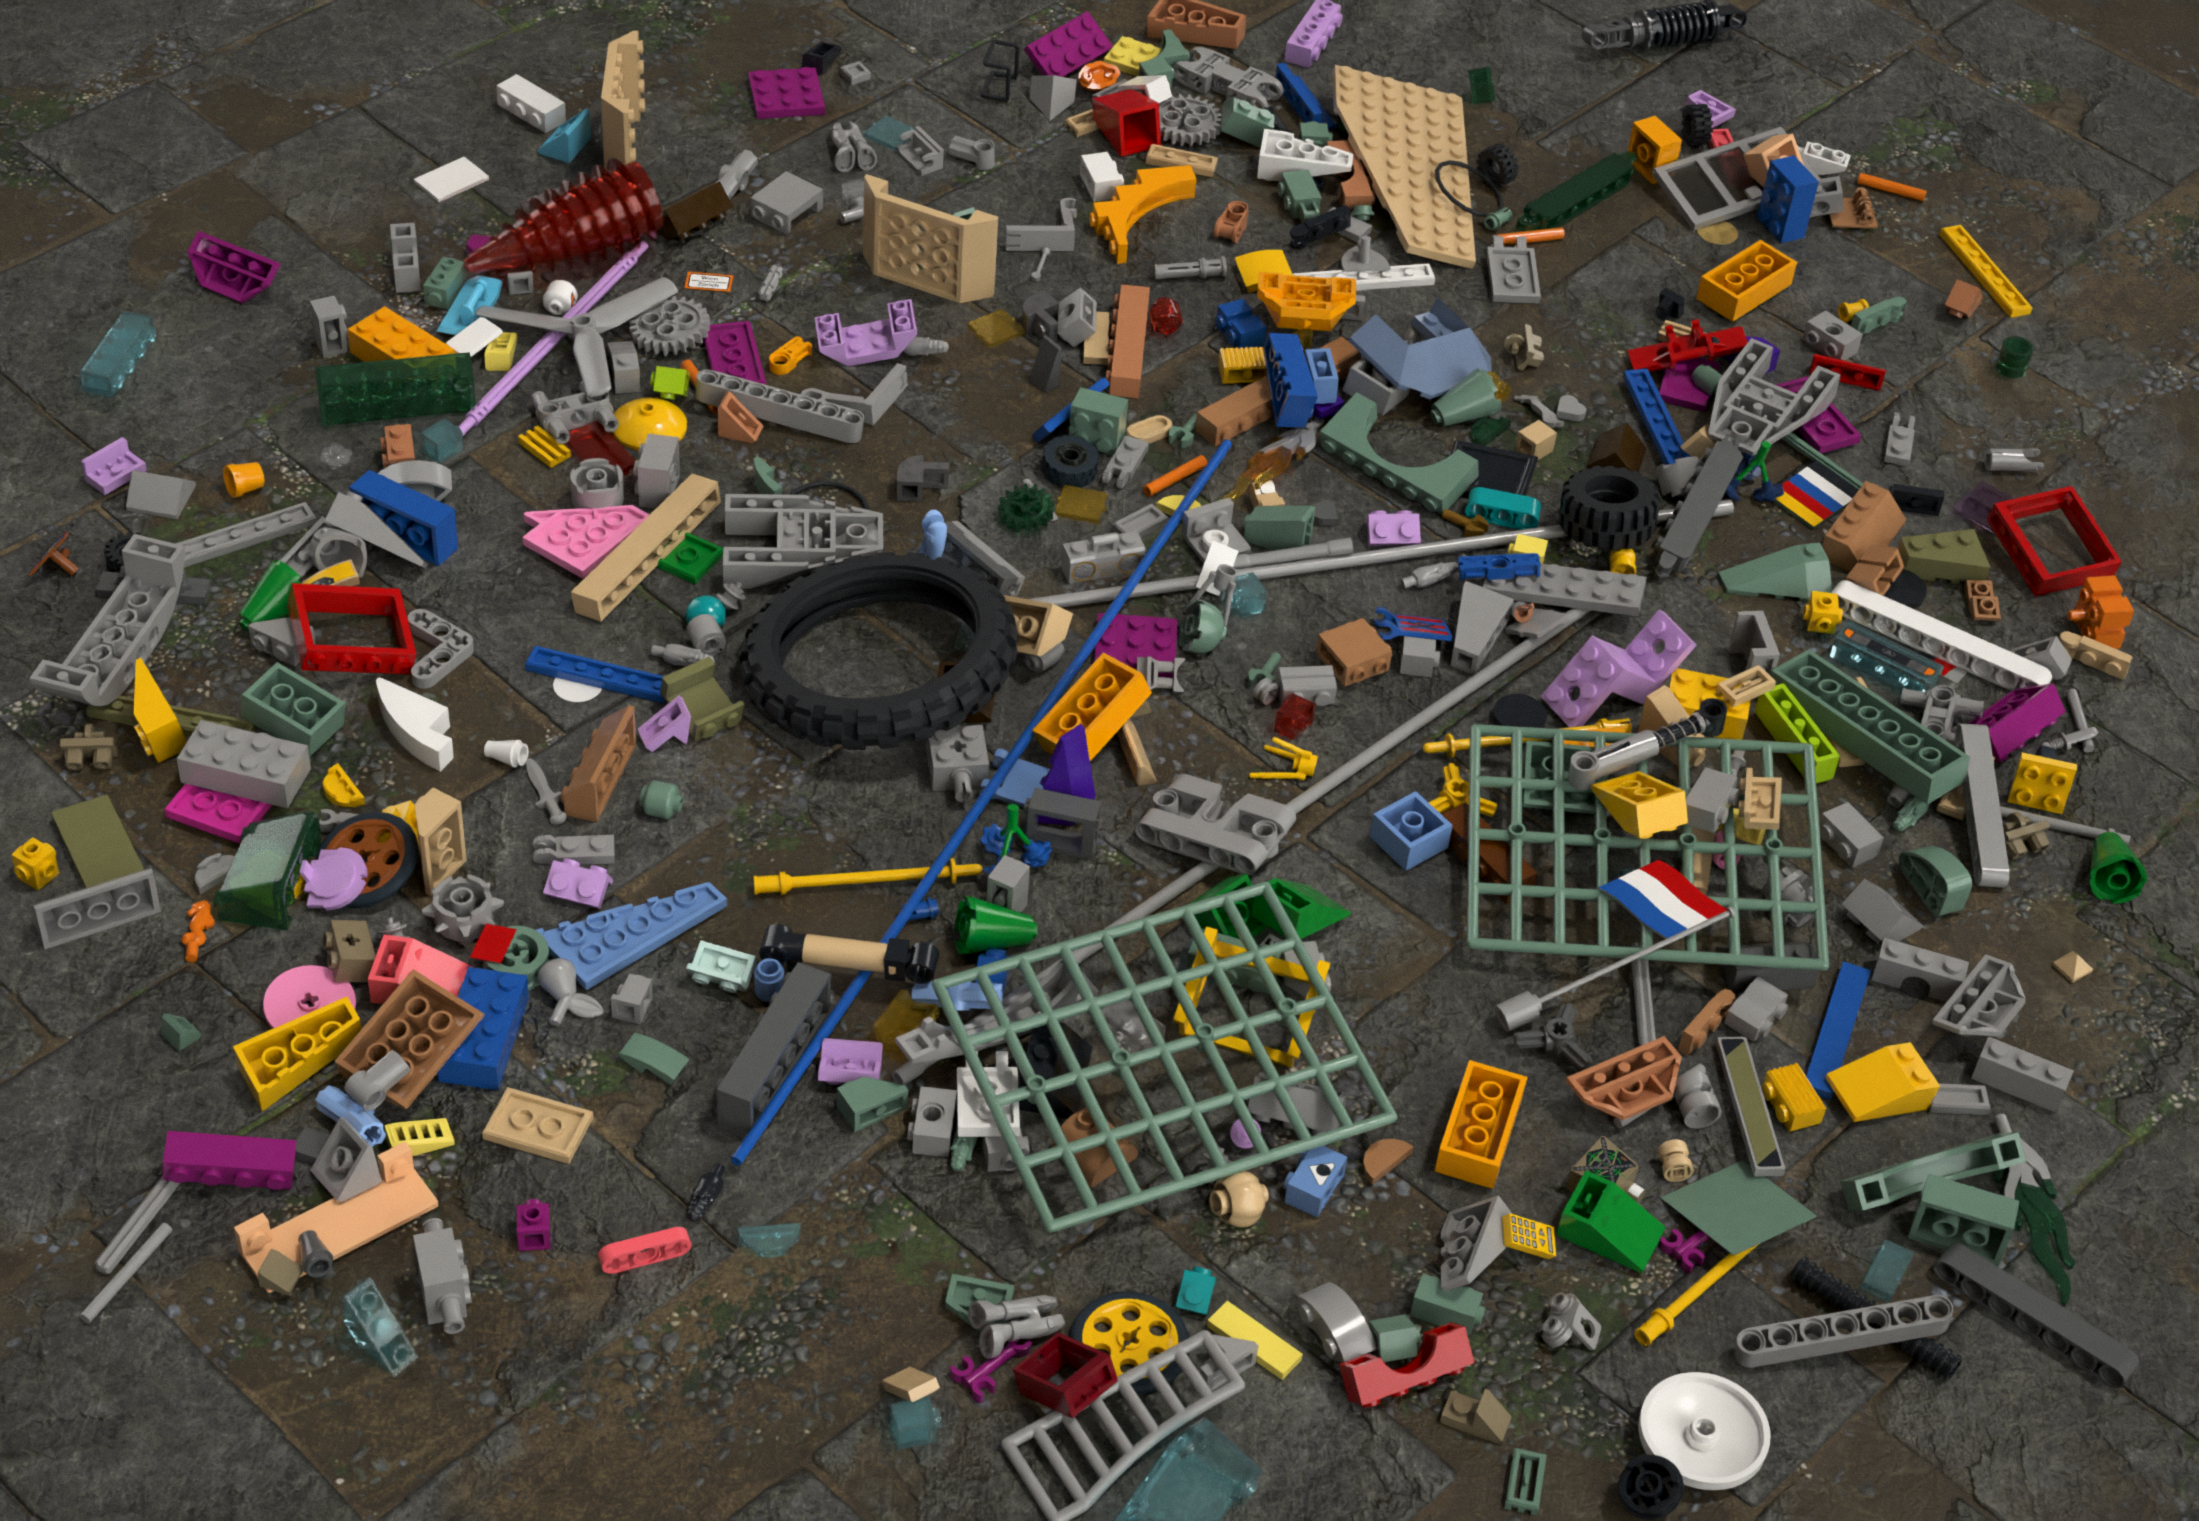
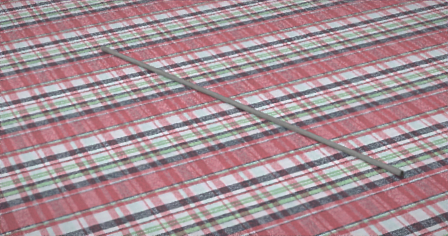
[892,608,1592,1085]

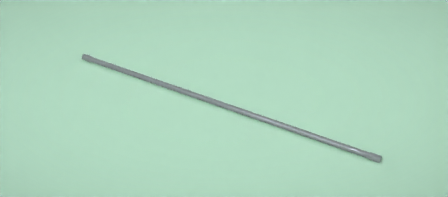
[1029,499,1734,608]

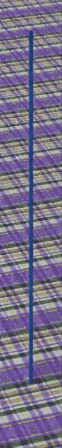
[731,439,1232,1166]

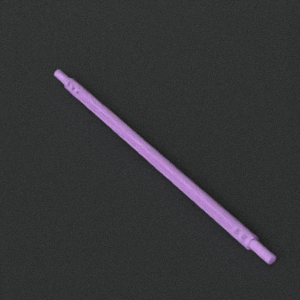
[453,241,648,439]

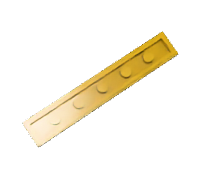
[1939,225,2033,318]

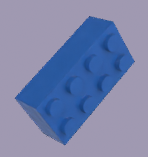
[349,470,458,566]
[438,967,529,1090]

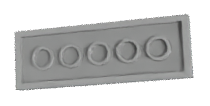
[1483,564,1647,616]

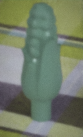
[1893,795,1929,832]
[950,1124,978,1171]

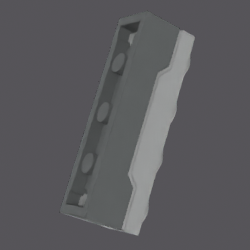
[941,521,1025,597]

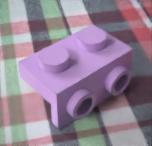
[81,437,147,495]
[1365,510,1421,547]
[543,858,614,909]
[818,1038,883,1085]

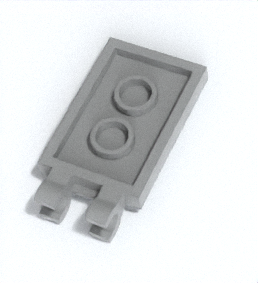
[1486,235,1541,304]

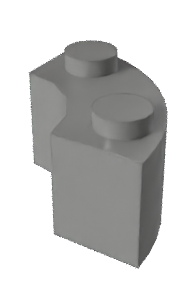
[378,460,452,501]
[1297,1282,1377,1363]

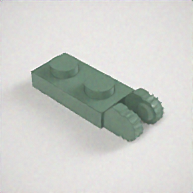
[1851,296,1907,334]

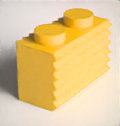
[1218,347,1267,384]
[1761,1063,1826,1132]

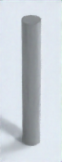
[2066,689,2094,753]

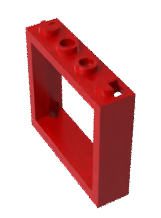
[1986,486,2122,596]
[287,583,417,675]

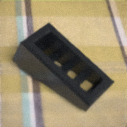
[802,41,841,75]

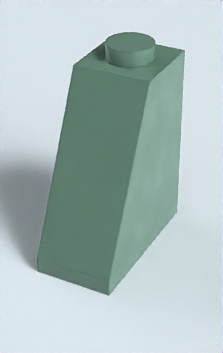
[1242,506,1316,561]

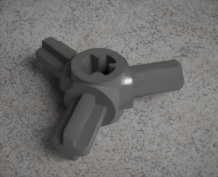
[1514,1003,1592,1070]

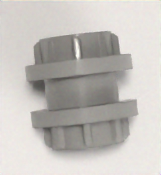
[1763,867,1814,927]

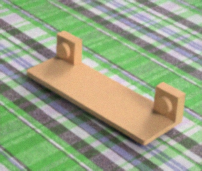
[234,1141,438,1293]

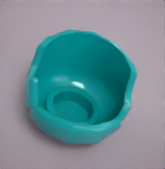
[685,595,726,627]

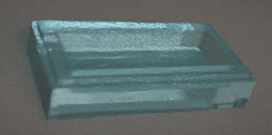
[1861,1239,1914,1302]

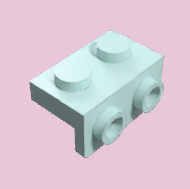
[686,940,758,993]

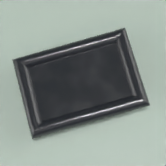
[1450,440,1538,496]

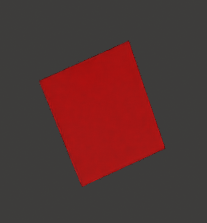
[470,924,517,963]

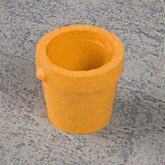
[223,462,265,498]

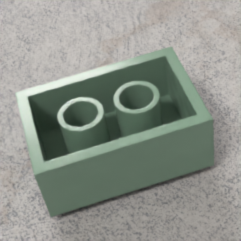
[241,662,346,757]
[1908,1173,2019,1266]

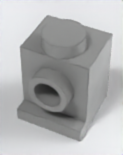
[611,974,653,1024]

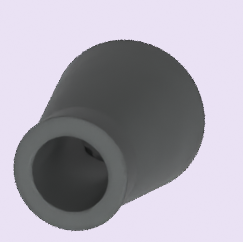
[298,1230,333,1277]

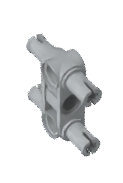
[531,381,619,444]
[1900,685,1984,747]

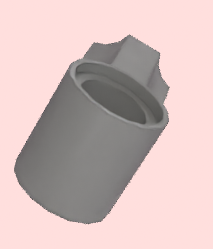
[949,136,995,170]
[344,1050,411,1111]

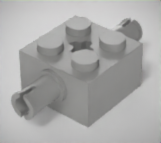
[926,724,989,802]
[413,1218,472,1334]

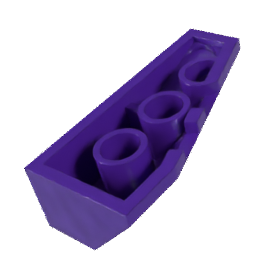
[1037,724,1095,826]

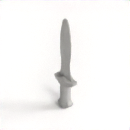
[526,758,567,825]

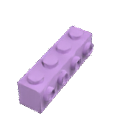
[1284,0,1343,68]

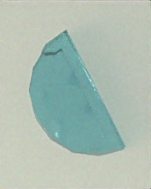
[738,1223,801,1257]

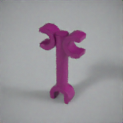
[1658,1229,1711,1274]
[949,1339,1032,1403]

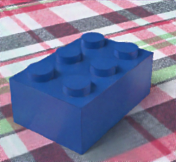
[1757,155,1819,243]

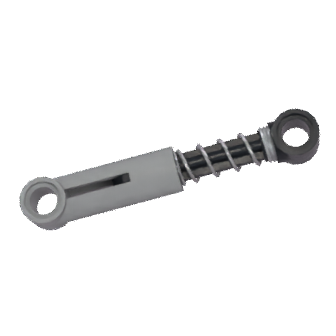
[1568,698,1727,790]

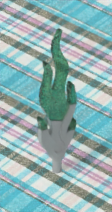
[1992,1114,2075,1306]

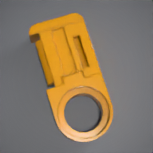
[769,336,812,375]

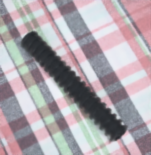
[1790,1256,1962,1380]

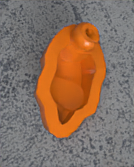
[1078,61,1120,92]

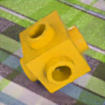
[1803,591,1843,634]
[11,837,59,891]

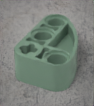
[1899,846,1972,917]

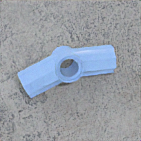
[912,981,1003,1010]
[315,1085,386,1147]

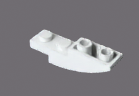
[1758,140,1851,175]

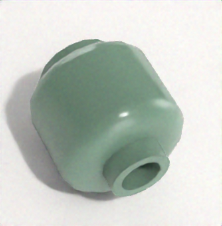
[639,780,684,820]

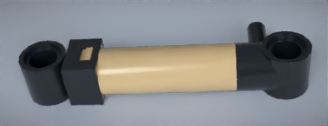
[759,924,939,984]

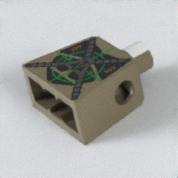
[1566,1135,1646,1204]

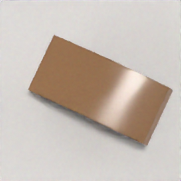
[1964,580,2001,621]

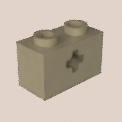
[322,920,376,982]

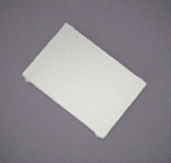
[414,157,489,203]

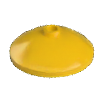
[611,398,687,451]

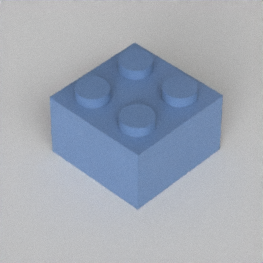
[1369,791,1453,871]

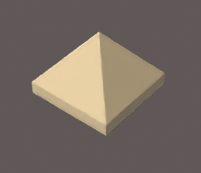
[2052,951,2093,983]

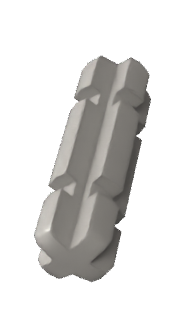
[758,265,783,302]

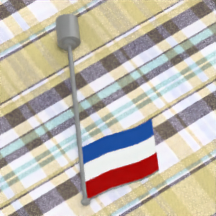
[1495,860,1735,1032]

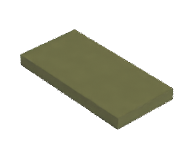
[51,794,144,888]

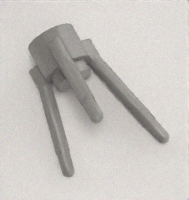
[1184,564,1238,626]

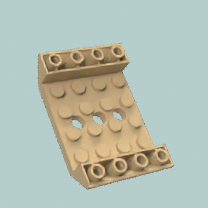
[601,31,645,187]
[863,174,998,303]

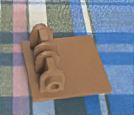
[1829,187,1878,229]

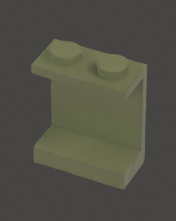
[660,656,744,741]

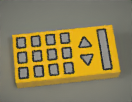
[1502,1213,1556,1259]

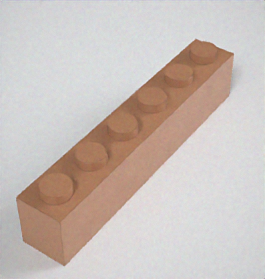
[1106,285,1150,398]

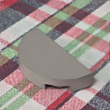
[195,853,249,895]

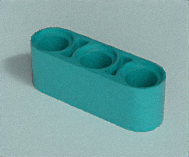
[1465,487,1542,530]

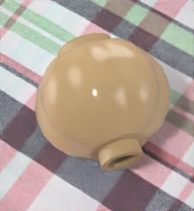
[1209,1171,1268,1228]

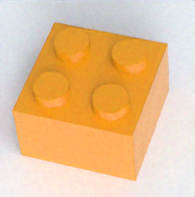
[1625,116,1682,184]

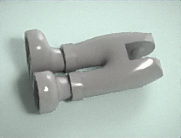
[831,121,877,172]
[968,1295,1065,1359]

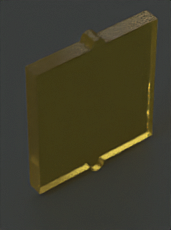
[967,309,1025,348]
[1055,485,1108,524]

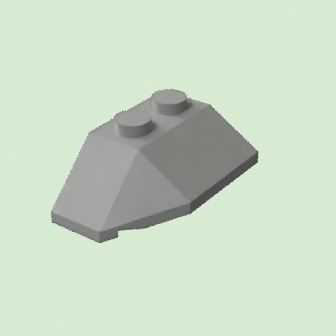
[1932,954,2026,1039]

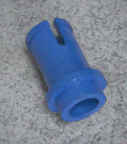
[901,897,939,922]

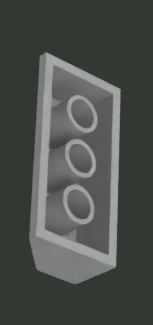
[30,868,161,949]

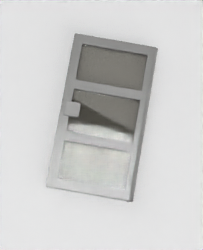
[1652,127,1820,231]

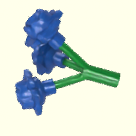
[980,804,1052,881]

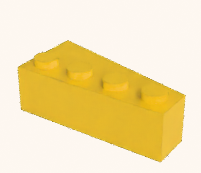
[233,996,362,1112]

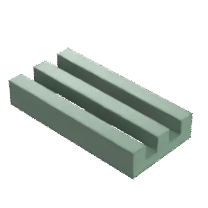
[1504,1448,1547,1516]

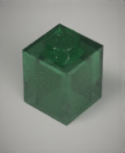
[1468,66,1495,104]

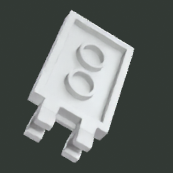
[957,1051,1020,1137]

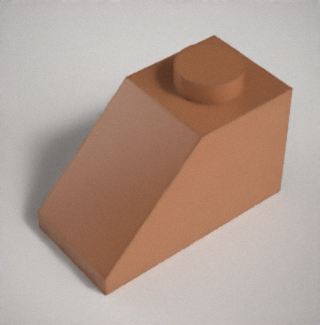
[1945,279,1983,319]

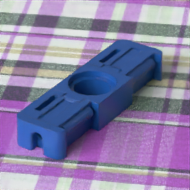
[1458,553,1541,581]

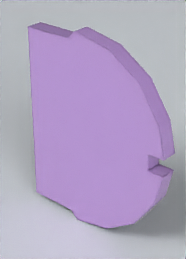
[299,847,367,911]

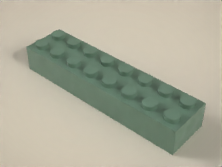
[1770,649,1970,804]

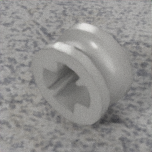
[1253,677,1280,705]

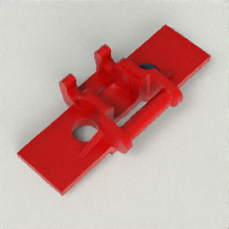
[1627,319,1748,372]

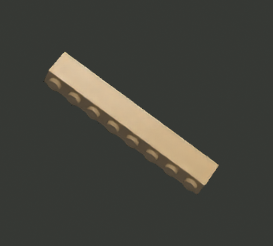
[571,474,721,621]

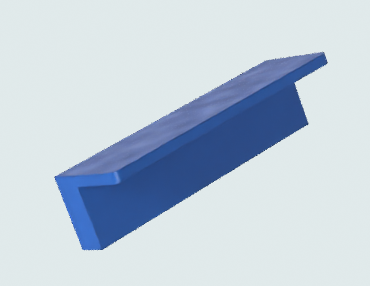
[1275,63,1336,130]

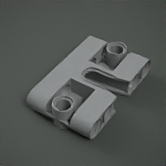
[1135,774,1296,875]

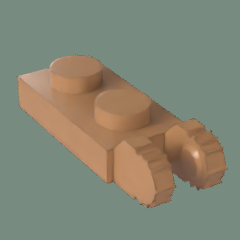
[1678,989,1736,1056]

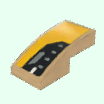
[301,559,360,586]

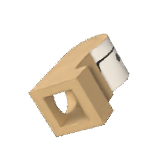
[1249,480,1285,509]

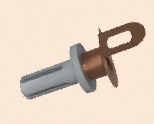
[1511,601,1534,623]

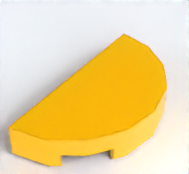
[322,763,365,807]

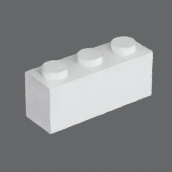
[496,74,566,133]

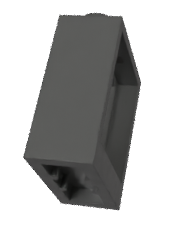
[1022,788,1101,860]

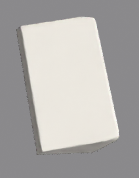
[446,317,503,360]

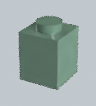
[1369,1314,1421,1362]

